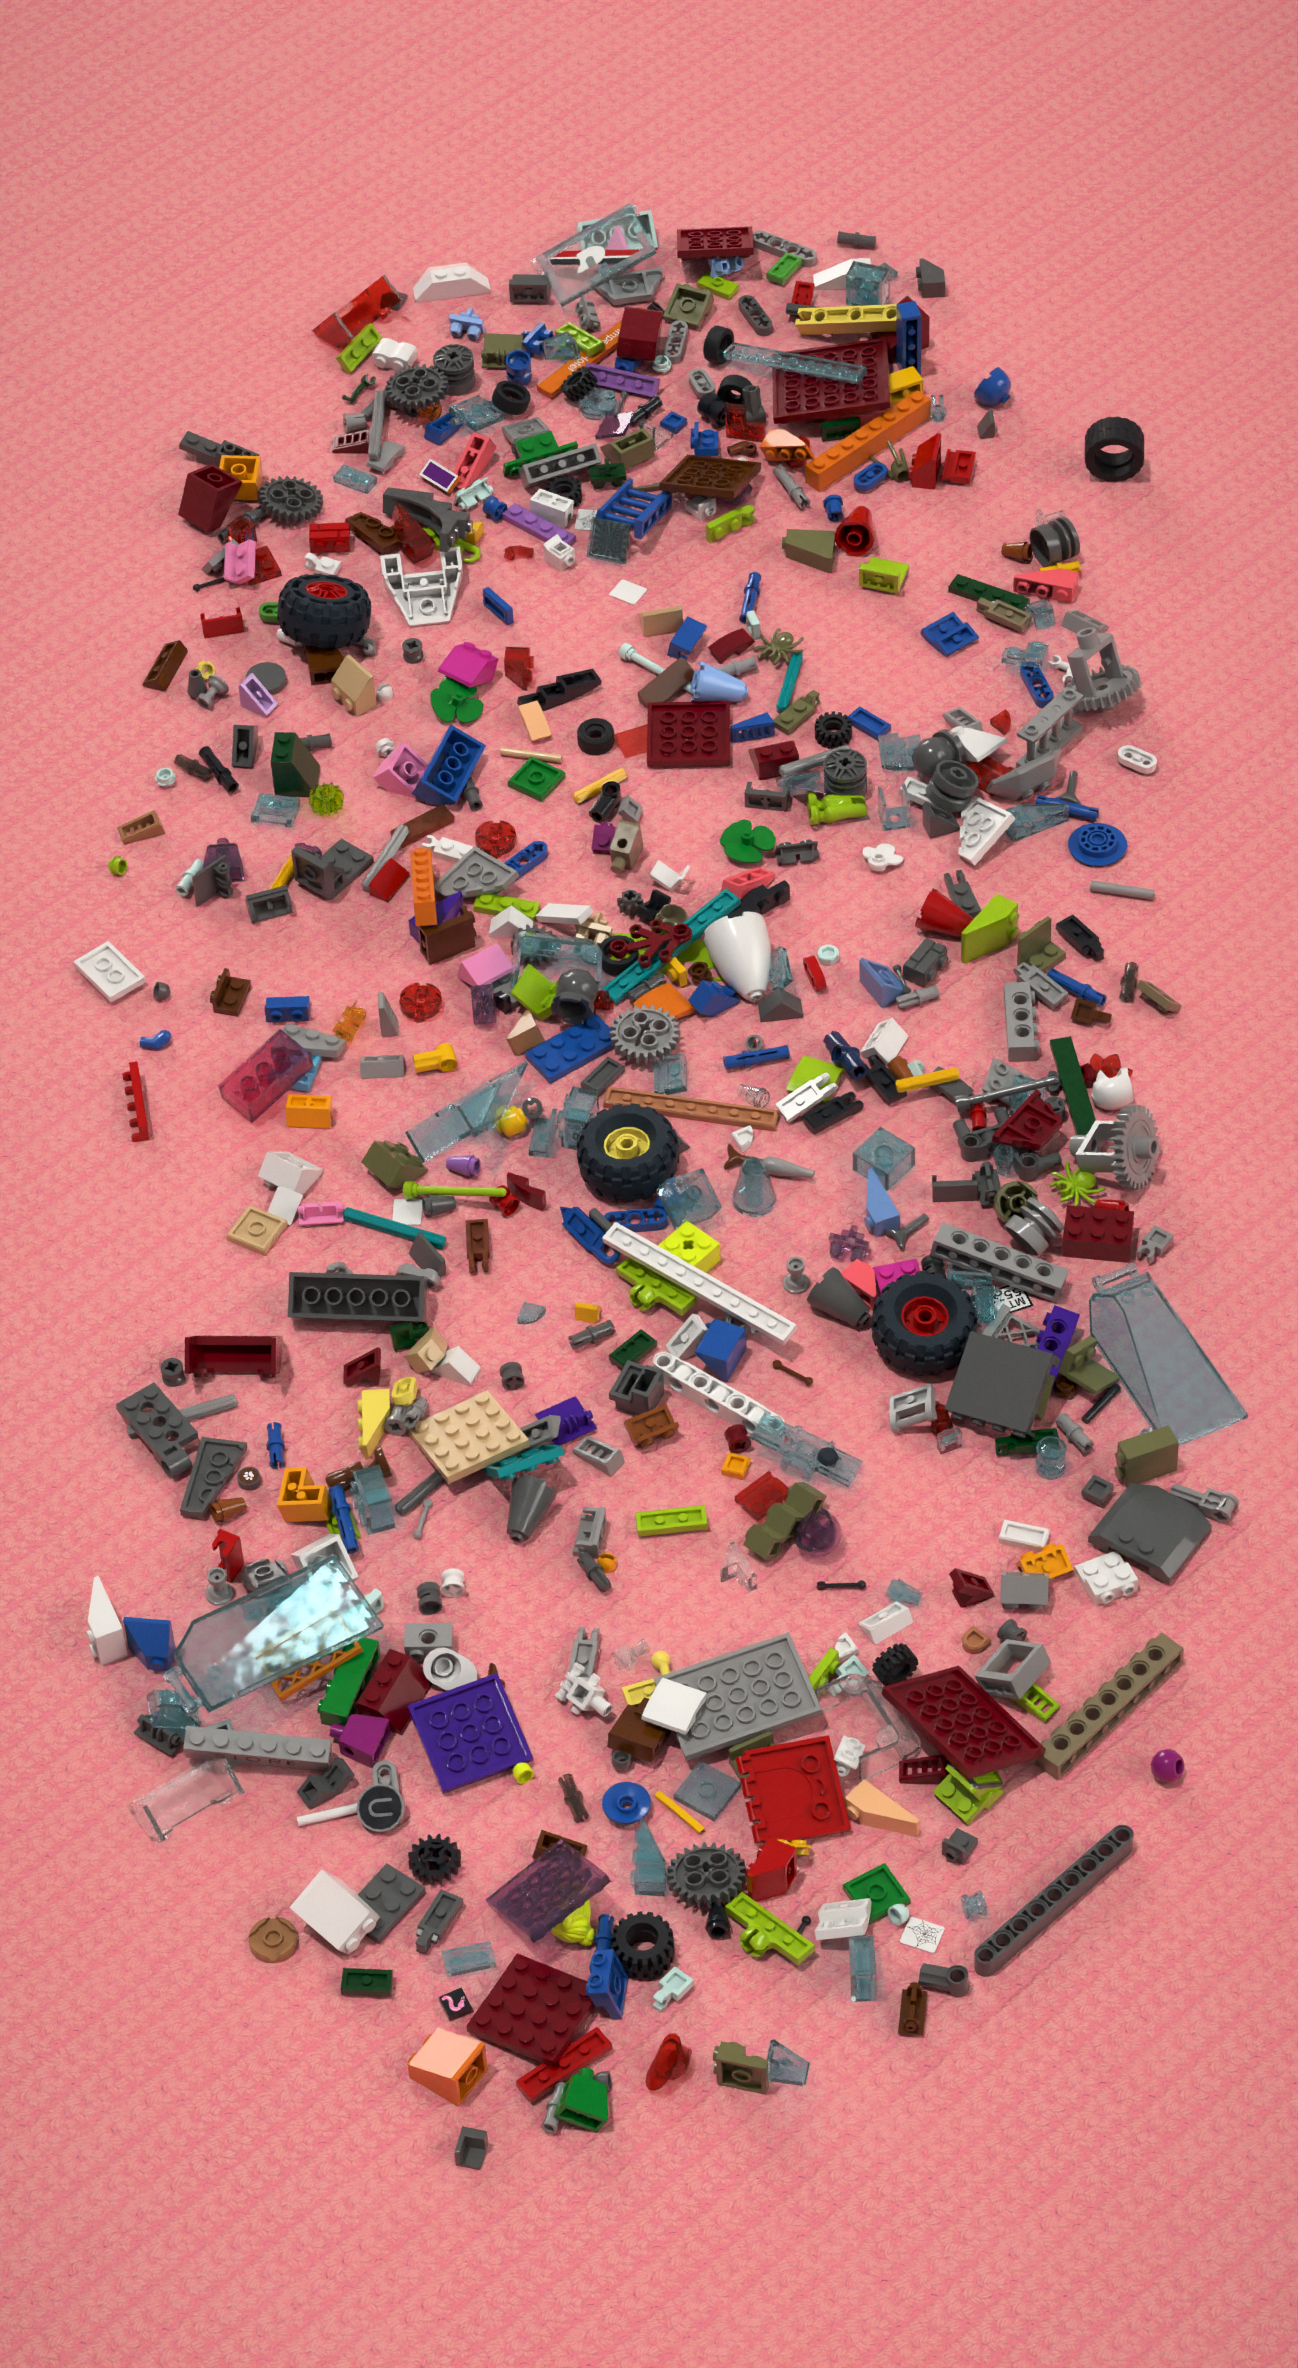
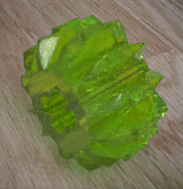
[309,782,344,816]

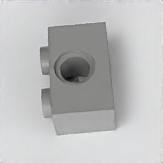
[404,1623,454,1662]

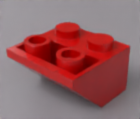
[745,1837,797,1902]

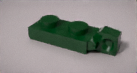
[995,1428,1061,1455]

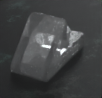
[720,1542,757,1592]

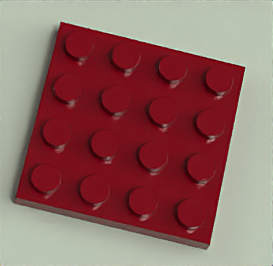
[677,226,754,261]
[647,701,730,767]
[466,1953,595,2067]

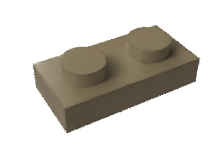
[1136,980,1181,1013]

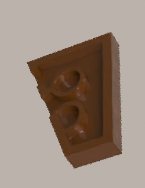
[345,512,414,554]

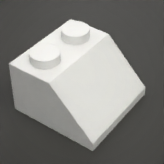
[258,1152,324,1194]
[290,1533,358,1597]

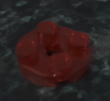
[475,821,517,859]
[399,983,443,1023]

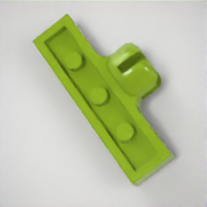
[616,1257,697,1316]
[725,1892,815,1965]

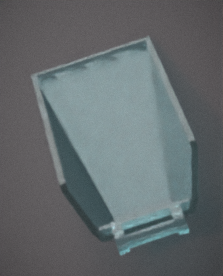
[1089,1262,1248,1446]
[163,1554,384,1714]

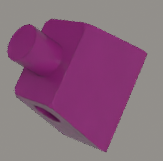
[330,1714,391,1768]

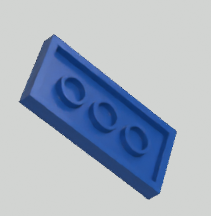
[525,1013,615,1084]

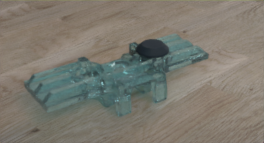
[750,1413,863,1488]

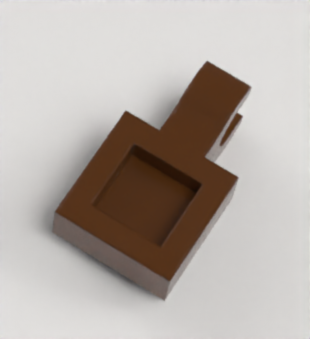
[1070,998,1112,1025]

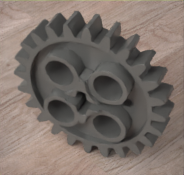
[385,364,449,412]
[259,476,323,523]
[667,1842,746,1908]

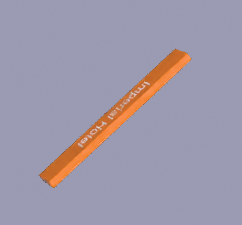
[537,307,643,399]

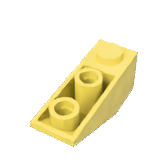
[358,1389,391,1459]

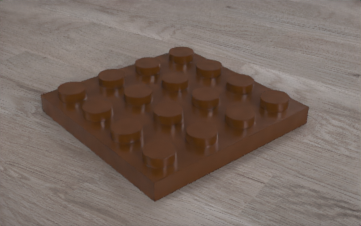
[659,454,761,500]

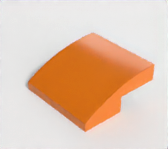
[632,983,695,1020]

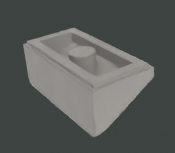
[1062,610,1109,633]
[360,1054,404,1079]
[520,1415,561,1451]

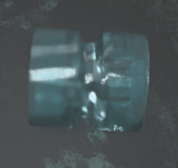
[1036,1436,1067,1480]

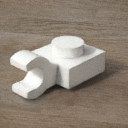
[304,553,341,575]

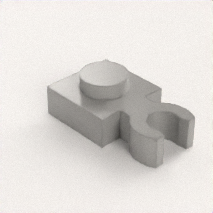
[1137,1226,1174,1263]

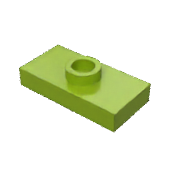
[697,272,739,300]

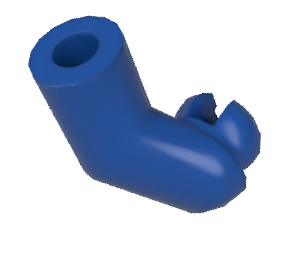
[140,1030,171,1049]

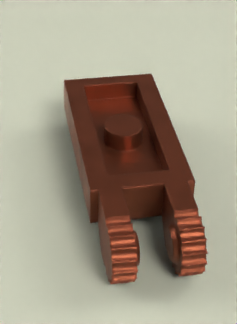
[466,1219,490,1273]

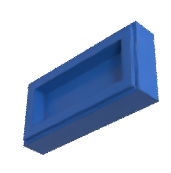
[482,587,514,625]
[848,706,891,741]

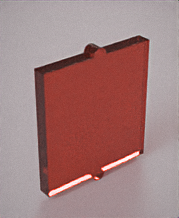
[614,724,647,758]

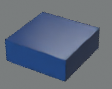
[660,411,687,434]

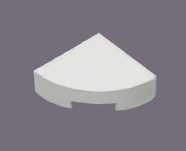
[731,1125,753,1152]
[835,1632,858,1662]

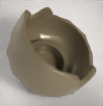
[655,904,688,935]

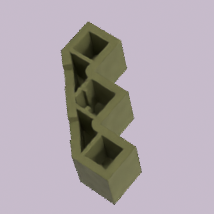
[743,1482,827,1559]

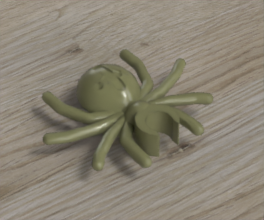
[753,628,804,665]

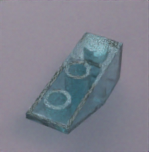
[970,1286,1002,1323]
[630,1819,667,1896]

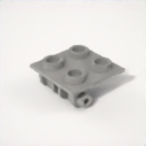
[982,1057,1032,1109]

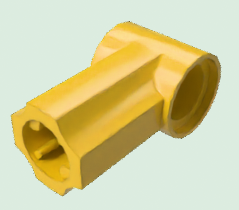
[412,1043,458,1073]

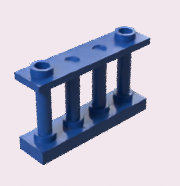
[596,478,673,539]

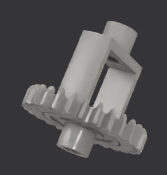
[1064,627,1141,711]
[1069,1105,1159,1190]

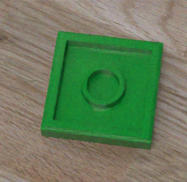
[508,757,565,802]
[843,1863,911,1925]

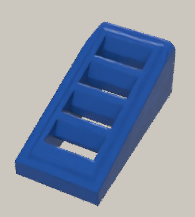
[424,412,465,445]
[731,712,775,743]

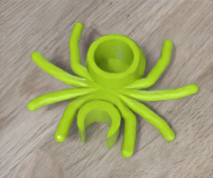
[1050,1162,1105,1206]

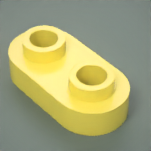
[391,1377,418,1407]

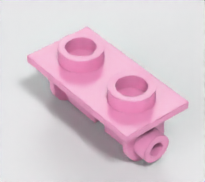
[298,1201,344,1226]

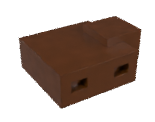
[607,1697,671,1763]

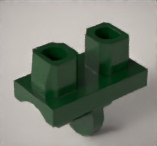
[589,458,626,489]

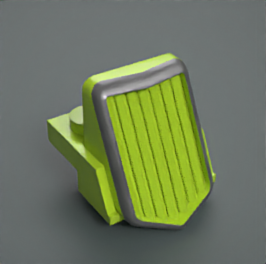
[933,1763,1004,1825]

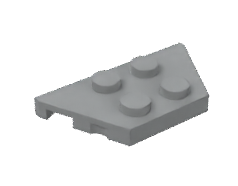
[590,267,663,305]

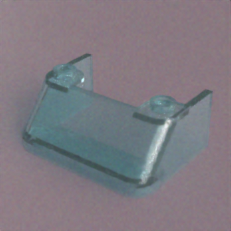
[510,931,602,989]

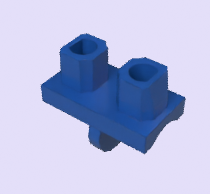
[521,322,554,358]

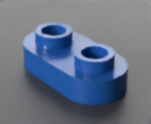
[854,462,887,492]

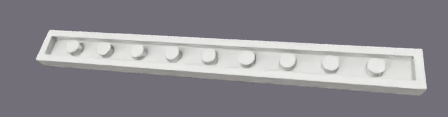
[602,1222,797,1345]

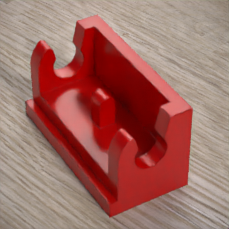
[200,607,244,639]
[212,1529,244,1583]

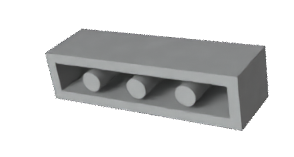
[518,443,602,489]

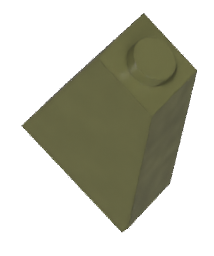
[782,529,835,573]

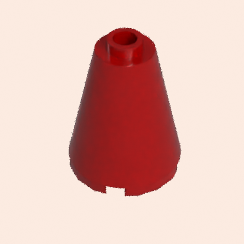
[835,506,875,556]
[915,888,974,938]

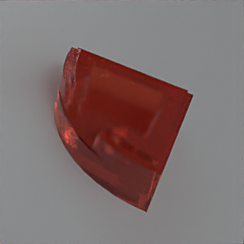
[990,709,1011,735]

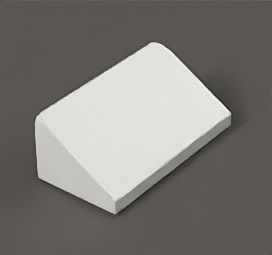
[858,1602,913,1644]

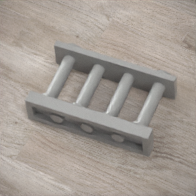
[1016,686,1084,768]

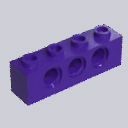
[1033,1305,1080,1394]

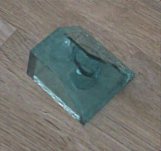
[147,1689,200,1729]

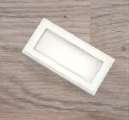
[999,1520,1050,1552]

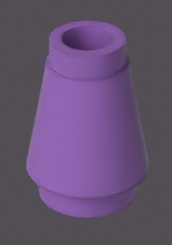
[446,1155,481,1177]

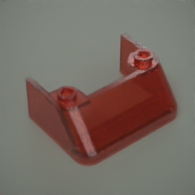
[312,274,403,349]

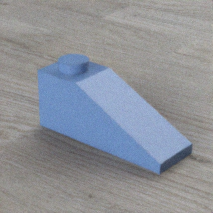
[864,1168,900,1237]

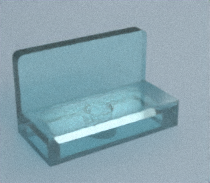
[529,1108,558,1158]

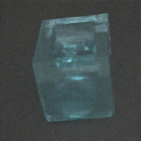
[1026,599,1055,630]

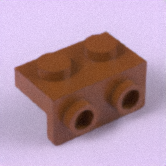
[624,1404,679,1448]

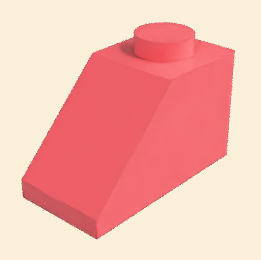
[841,1259,877,1311]

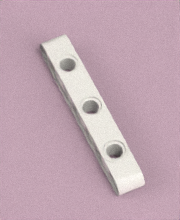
[653,1352,785,1445]

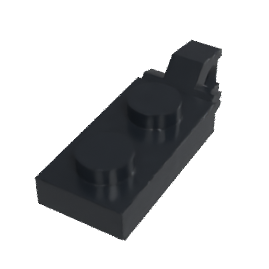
[1056,915,1104,962]

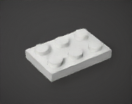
[73,941,146,1003]

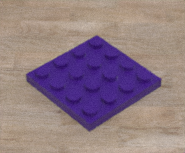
[407,1673,533,1794]

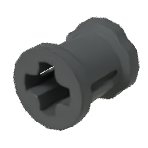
[523,1097,543,1119]

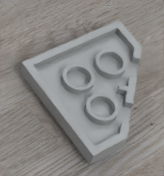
[434,846,519,900]

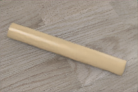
[500,747,562,763]

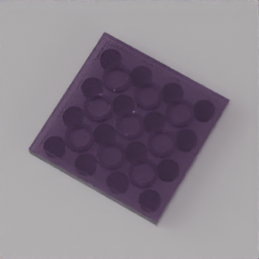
[485,1839,611,1943]

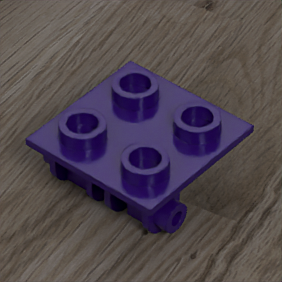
[535,1396,597,1446]

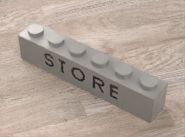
[183,1726,332,1771]

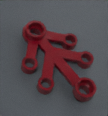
[610,919,692,969]

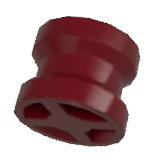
[724,1424,751,1453]

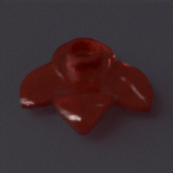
[1090,1053,1133,1081]

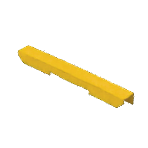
[654,1790,705,1834]

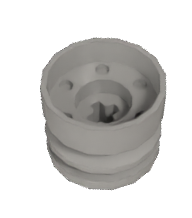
[1004,1197,1064,1257]

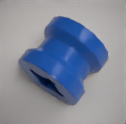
[482,496,508,521]

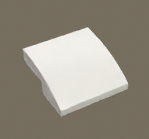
[641,1678,707,1735]
[814,1898,871,1940]

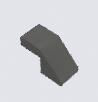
[297,1758,355,1809]

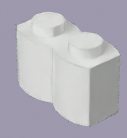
[372,338,418,372]

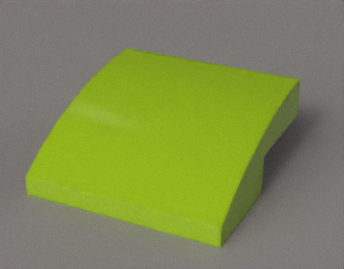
[786,1055,844,1104]

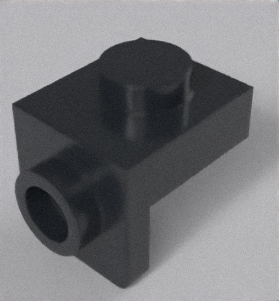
[636,889,671,922]

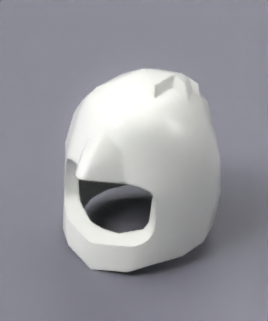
[1091,1067,1134,1110]

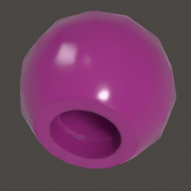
[1150,1749,1184,1783]

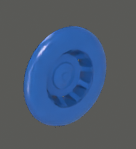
[1068,823,1127,866]

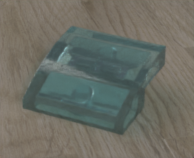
[878,732,921,771]

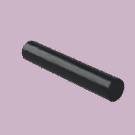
[1081,1383,1121,1424]

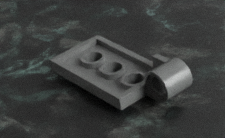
[116,1382,198,1479]

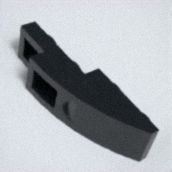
[727,880,790,919]

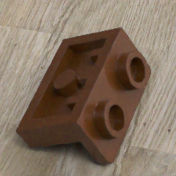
[210,968,251,1017]

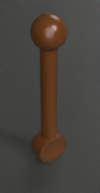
[773,1360,813,1386]

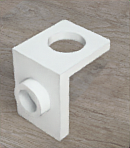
[648,860,690,892]

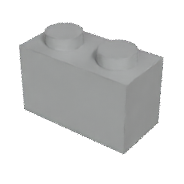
[1000,1572,1049,1608]

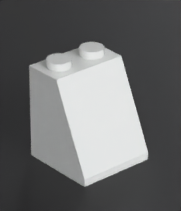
[290,1869,380,1955]

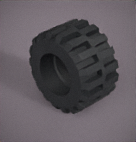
[611,1911,675,1981]

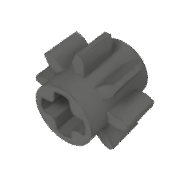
[617,890,644,916]

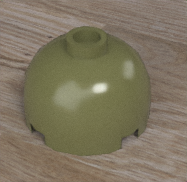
[993,1181,1038,1223]

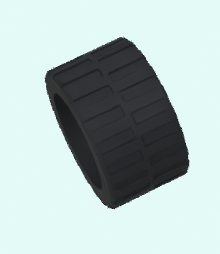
[1085,416,1144,482]

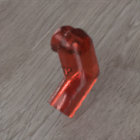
[504,545,534,560]

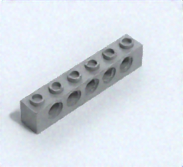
[930,1222,1069,1303]

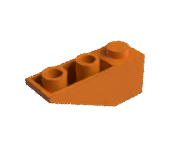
[759,430,815,461]

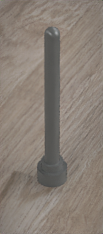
[954,1076,1059,1113]

